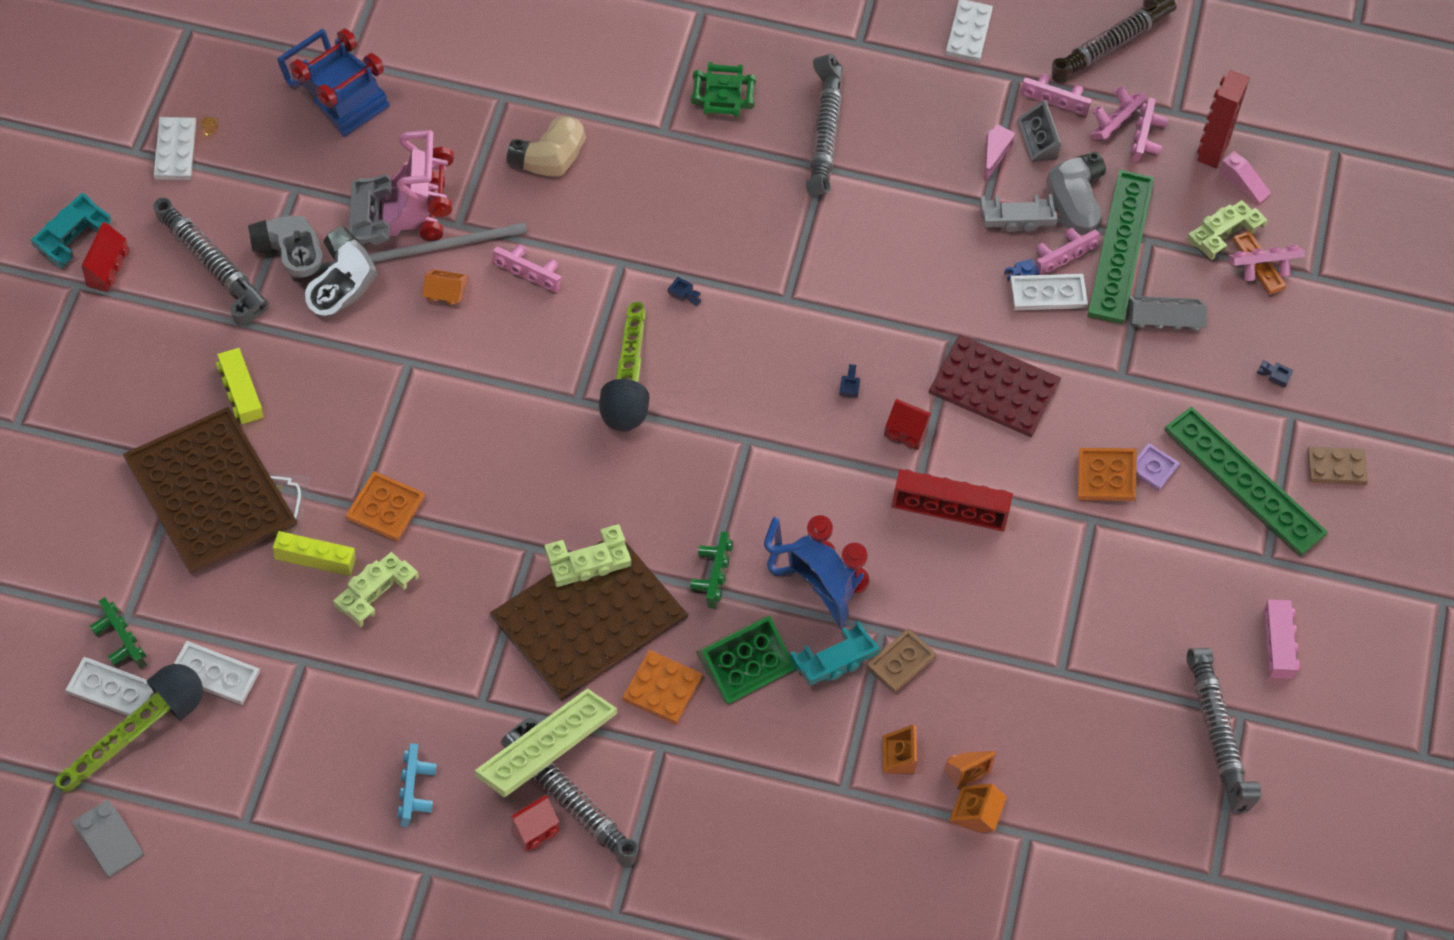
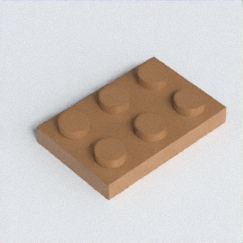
[1307,446,1368,485]
[866,628,937,694]

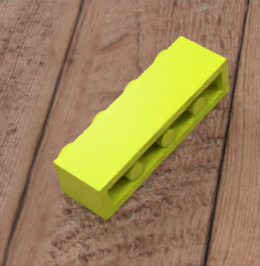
[216,348,263,425]
[273,531,356,576]

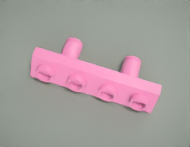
[1020,74,1092,117]
[1090,86,1147,140]
[1130,97,1168,163]
[1036,228,1100,275]
[492,244,561,293]
[1228,244,1305,281]

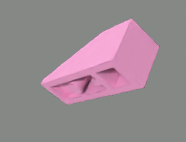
[984,124,1016,180]
[1219,151,1271,205]

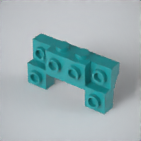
[31,193,112,269]
[790,621,880,686]

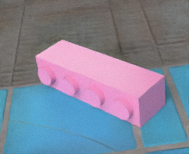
[1264,599,1300,679]

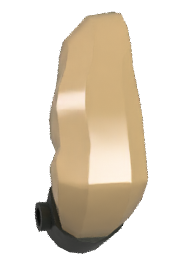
[506,116,586,177]

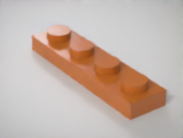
[1233,231,1286,295]

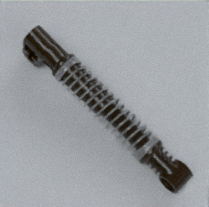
[1051,0,1177,83]

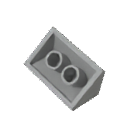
[1017,100,1061,162]

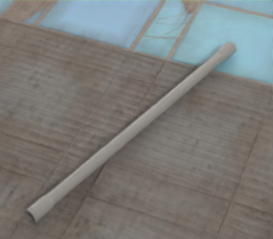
[291,222,527,280]

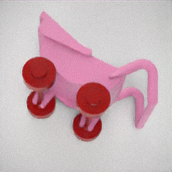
[381,130,454,241]

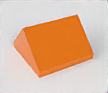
[882,724,917,774]

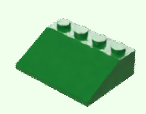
[695,615,796,704]

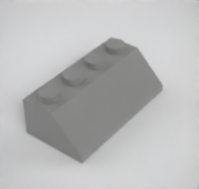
[1128,296,1207,330]

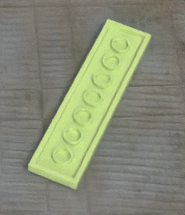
[475,688,617,797]

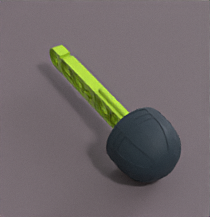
[599,302,650,432]
[55,664,203,793]

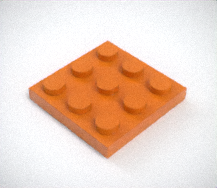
[1078,448,1137,501]
[346,471,425,542]
[622,650,703,725]

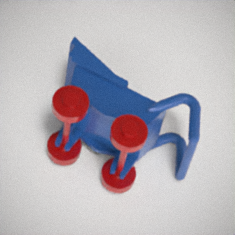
[277,28,390,137]
[764,515,869,630]

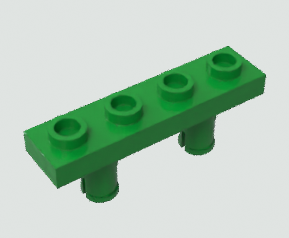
[690,531,733,609]
[89,597,147,669]

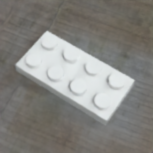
[946,0,993,63]
[154,117,196,180]
[1010,274,1088,310]
[174,641,260,705]
[65,657,155,716]

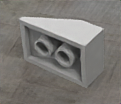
[72,799,144,878]

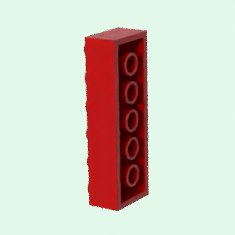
[1197,69,1250,169]
[891,469,1013,532]

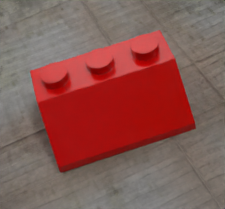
[81,222,129,292]

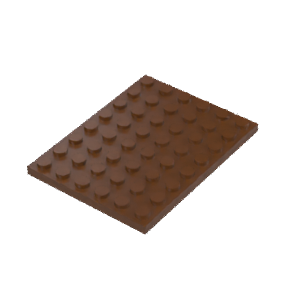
[123,407,297,574]
[490,541,688,701]

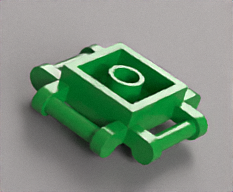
[690,62,756,117]

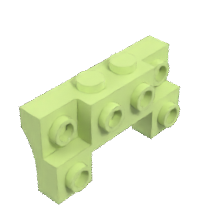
[1187,201,1267,260]
[544,524,631,587]
[333,552,419,627]

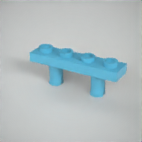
[397,743,436,827]

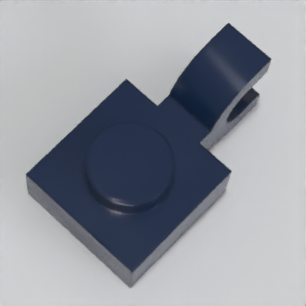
[667,277,701,306]
[1257,360,1293,387]
[839,364,860,398]

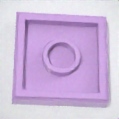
[1136,443,1180,492]

